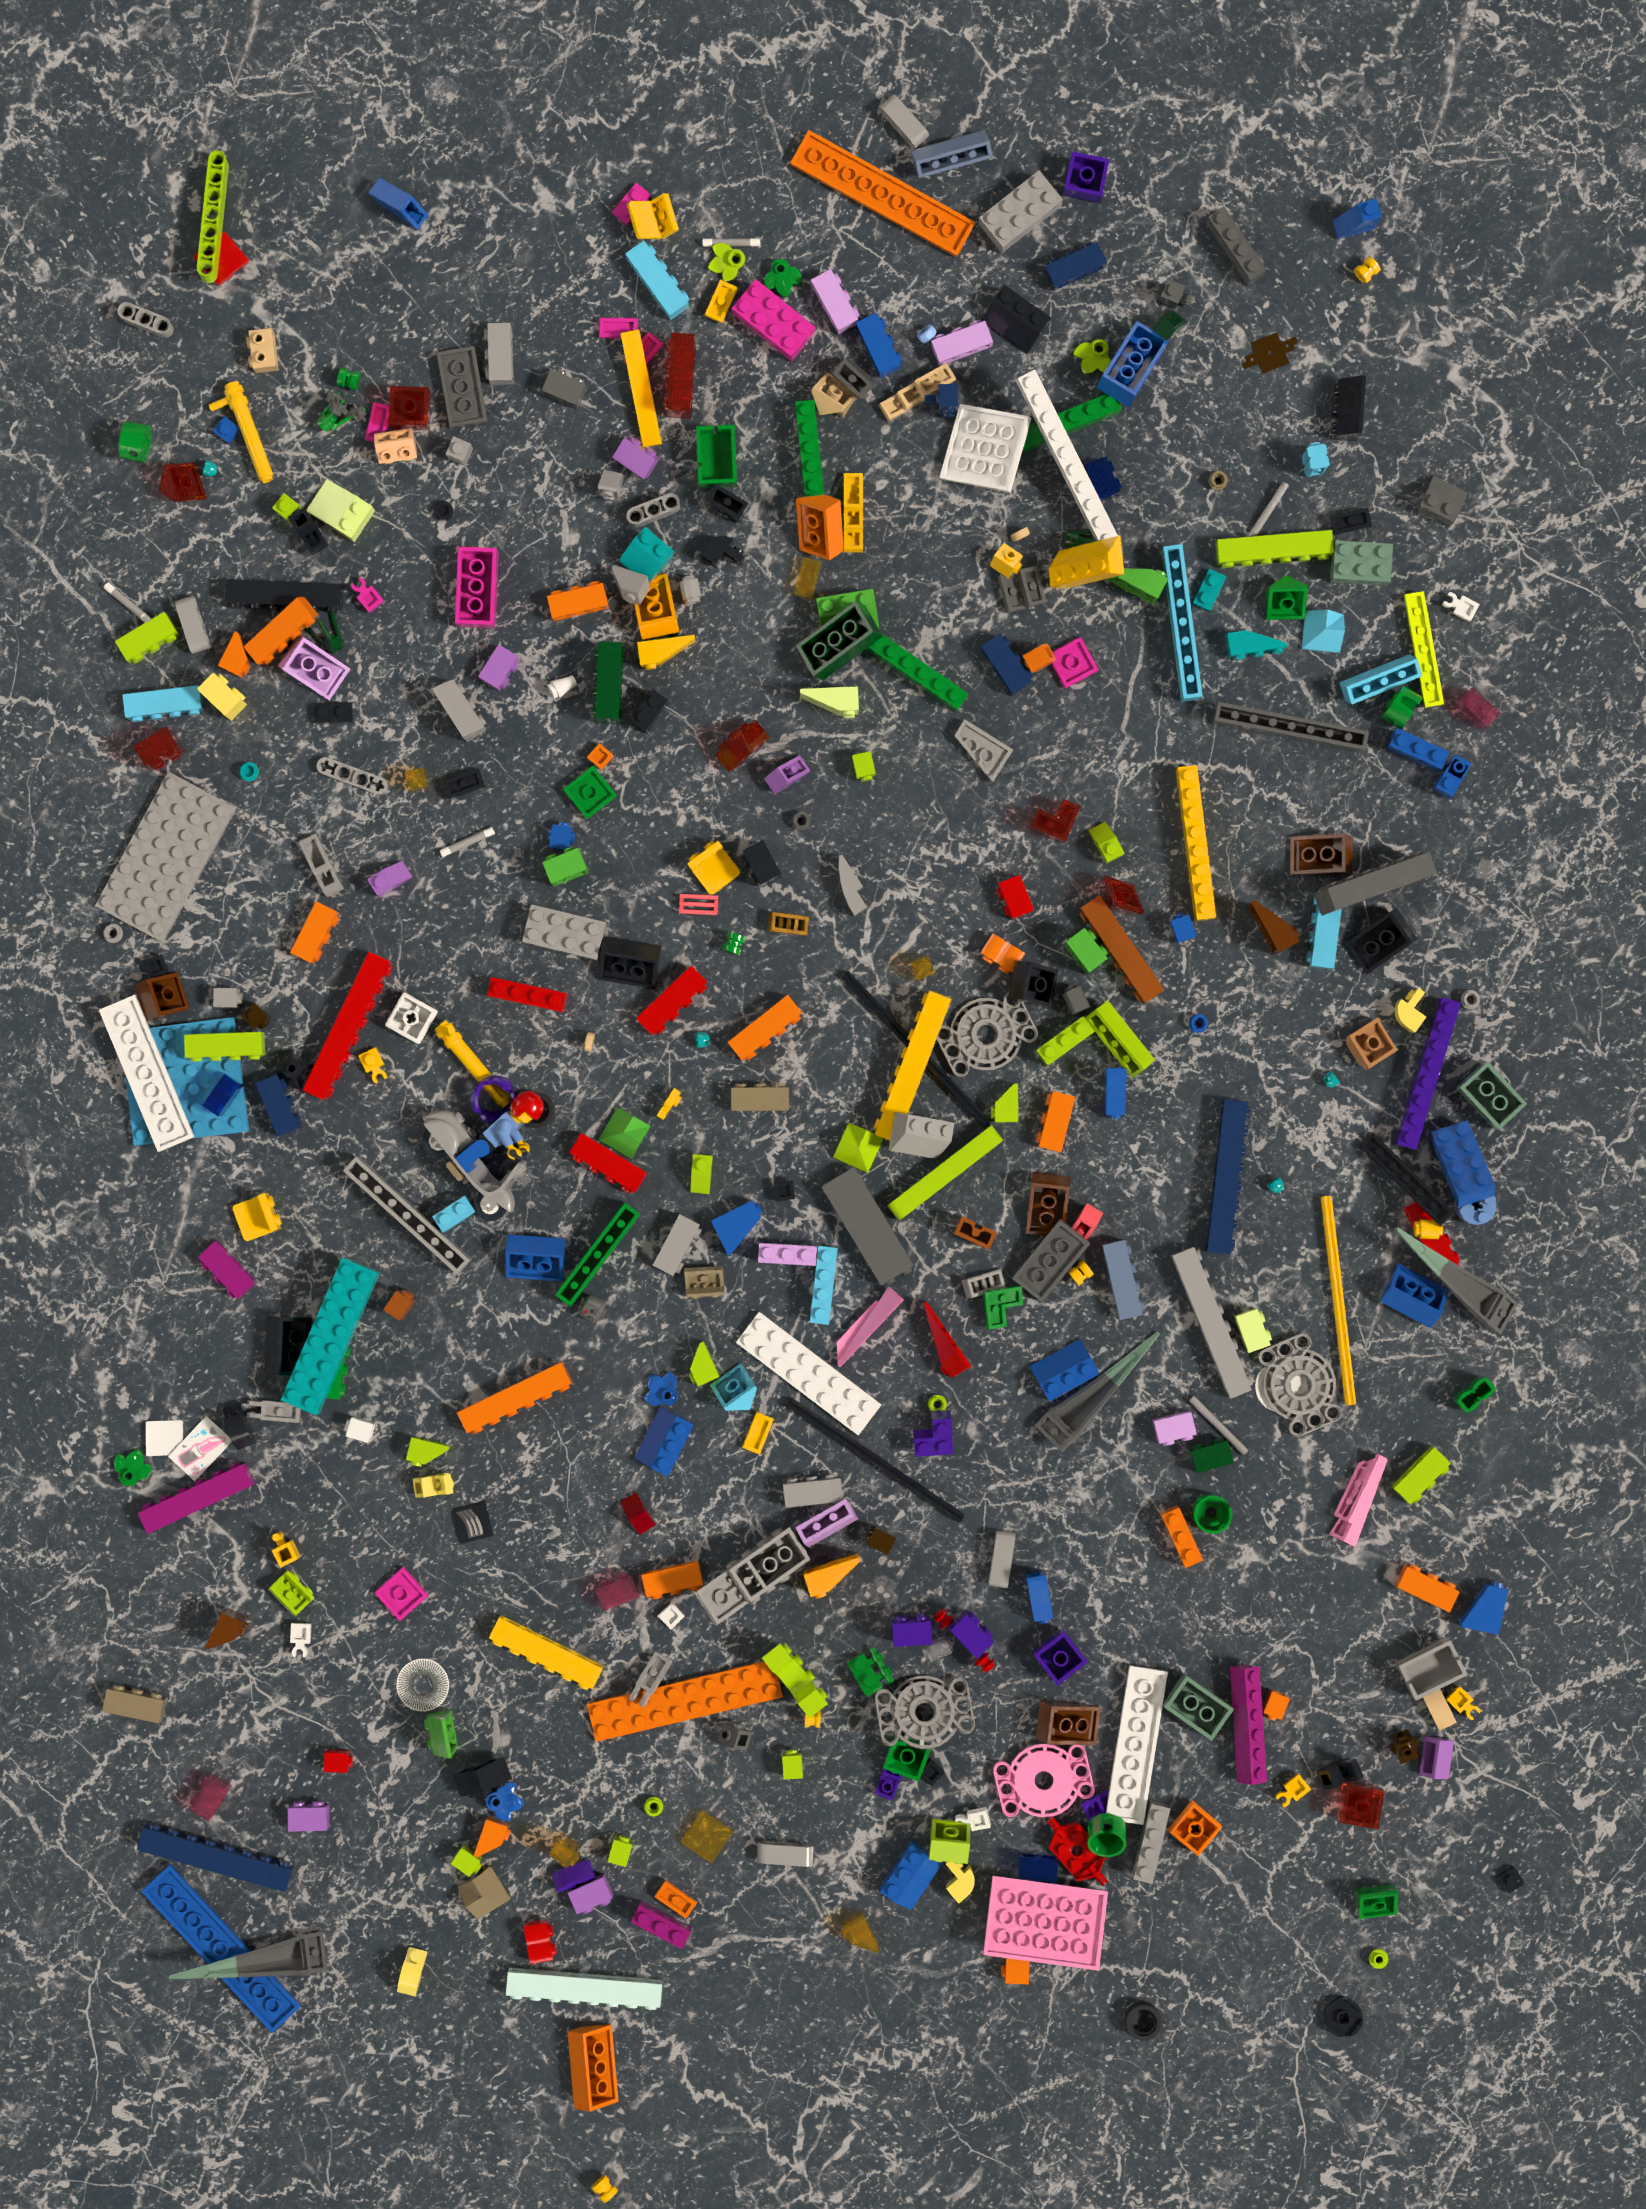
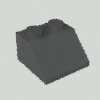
[1416,475,1468,527]

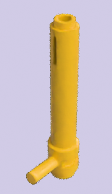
[209,381,273,483]
[435,1020,511,1108]

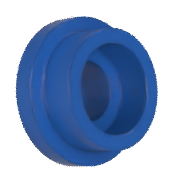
[1189,1014,1208,1033]

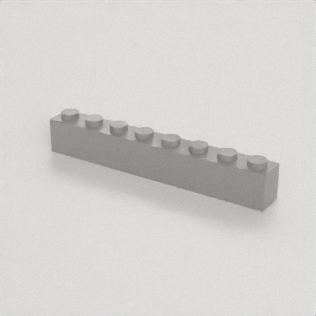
[343,1157,472,1274]
[1171,1247,1253,1399]

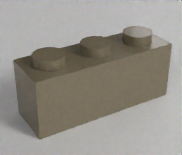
[731,1084,789,1111]
[102,1684,167,1723]

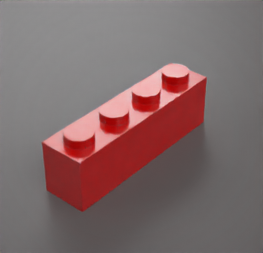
[636,965,708,1036]
[487,977,568,1013]
[569,1133,648,1194]
[1402,1201,1460,1266]

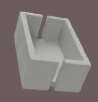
[1395,1637,1468,1700]

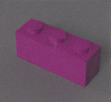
[198,1241,257,1299]
[631,1900,692,1949]

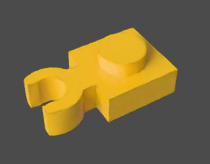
[358,1047,388,1084]
[657,1088,682,1120]
[1445,1685,1481,1720]
[1275,1773,1311,1807]

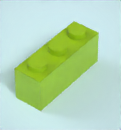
[115,612,179,664]
[1036,1016,1095,1066]
[1391,1446,1451,1505]

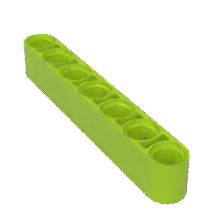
[197,150,229,283]
[887,1125,1003,1221]

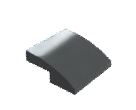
[998,566,1047,613]

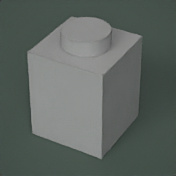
[446,436,473,466]
[213,988,243,1008]

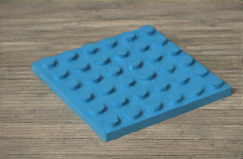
[125,1017,249,1146]

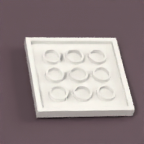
[939,404,1031,493]

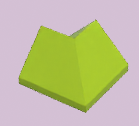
[833,1123,884,1173]

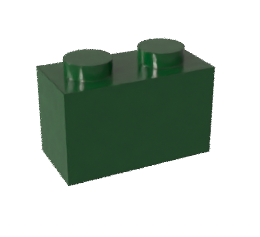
[1189,1437,1234,1474]

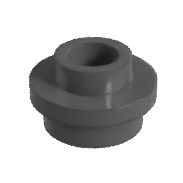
[792,811,811,831]

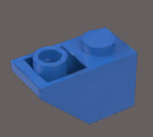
[1432,754,1472,799]

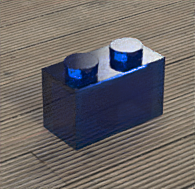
[1084,456,1122,502]
[202,1074,244,1117]
[1017,1853,1058,1884]

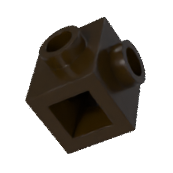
[1389,1729,1419,1764]

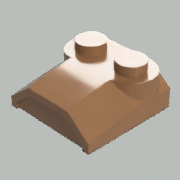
[1346,1017,1398,1070]

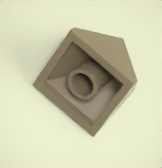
[458,1866,511,1920]

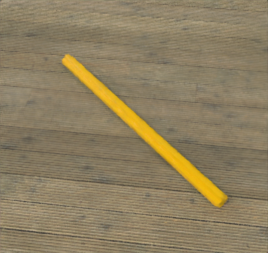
[1321,1196,1356,1405]

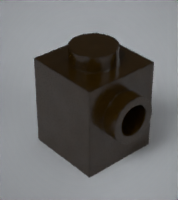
[241,1002,271,1030]
[865,1526,896,1555]

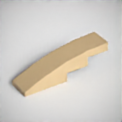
[879,363,956,422]

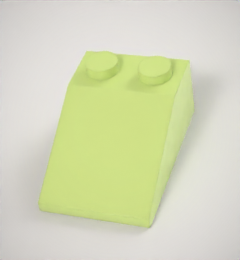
[307,479,375,542]
[800,687,859,719]

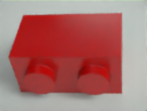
[996,875,1034,920]

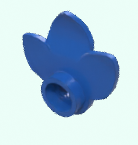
[643,1371,678,1406]
[485,1782,524,1821]

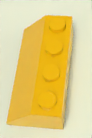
[1049,536,1124,589]

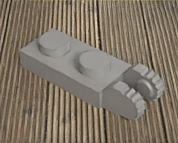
[246,1400,301,1423]
[629,1651,672,1707]

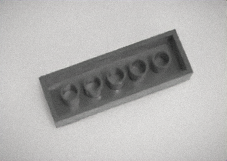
[1314,851,1438,916]

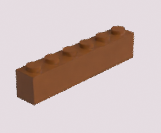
[1079,895,1164,1004]

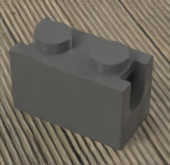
[832,358,878,399]
[542,369,587,409]

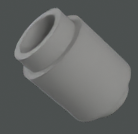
[679,576,702,605]

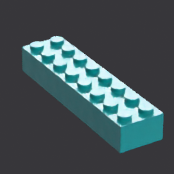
[281,1257,381,1415]

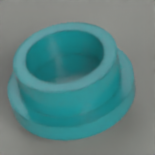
[239,762,259,782]

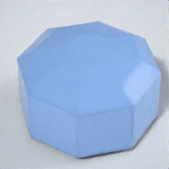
[917,325,937,343]

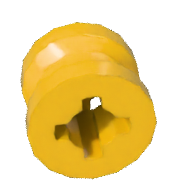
[805,1710,821,1728]

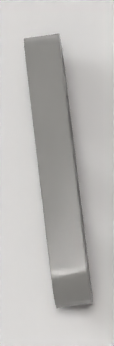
[317,757,389,795]

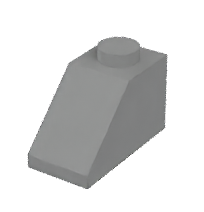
[612,565,650,605]

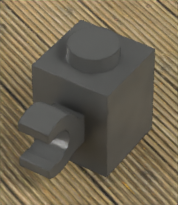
[1159,279,1195,309]

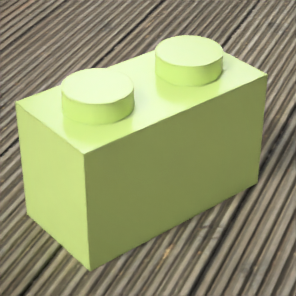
[1234,1308,1272,1353]

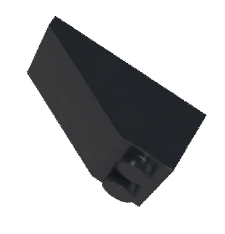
[1345,908,1418,974]

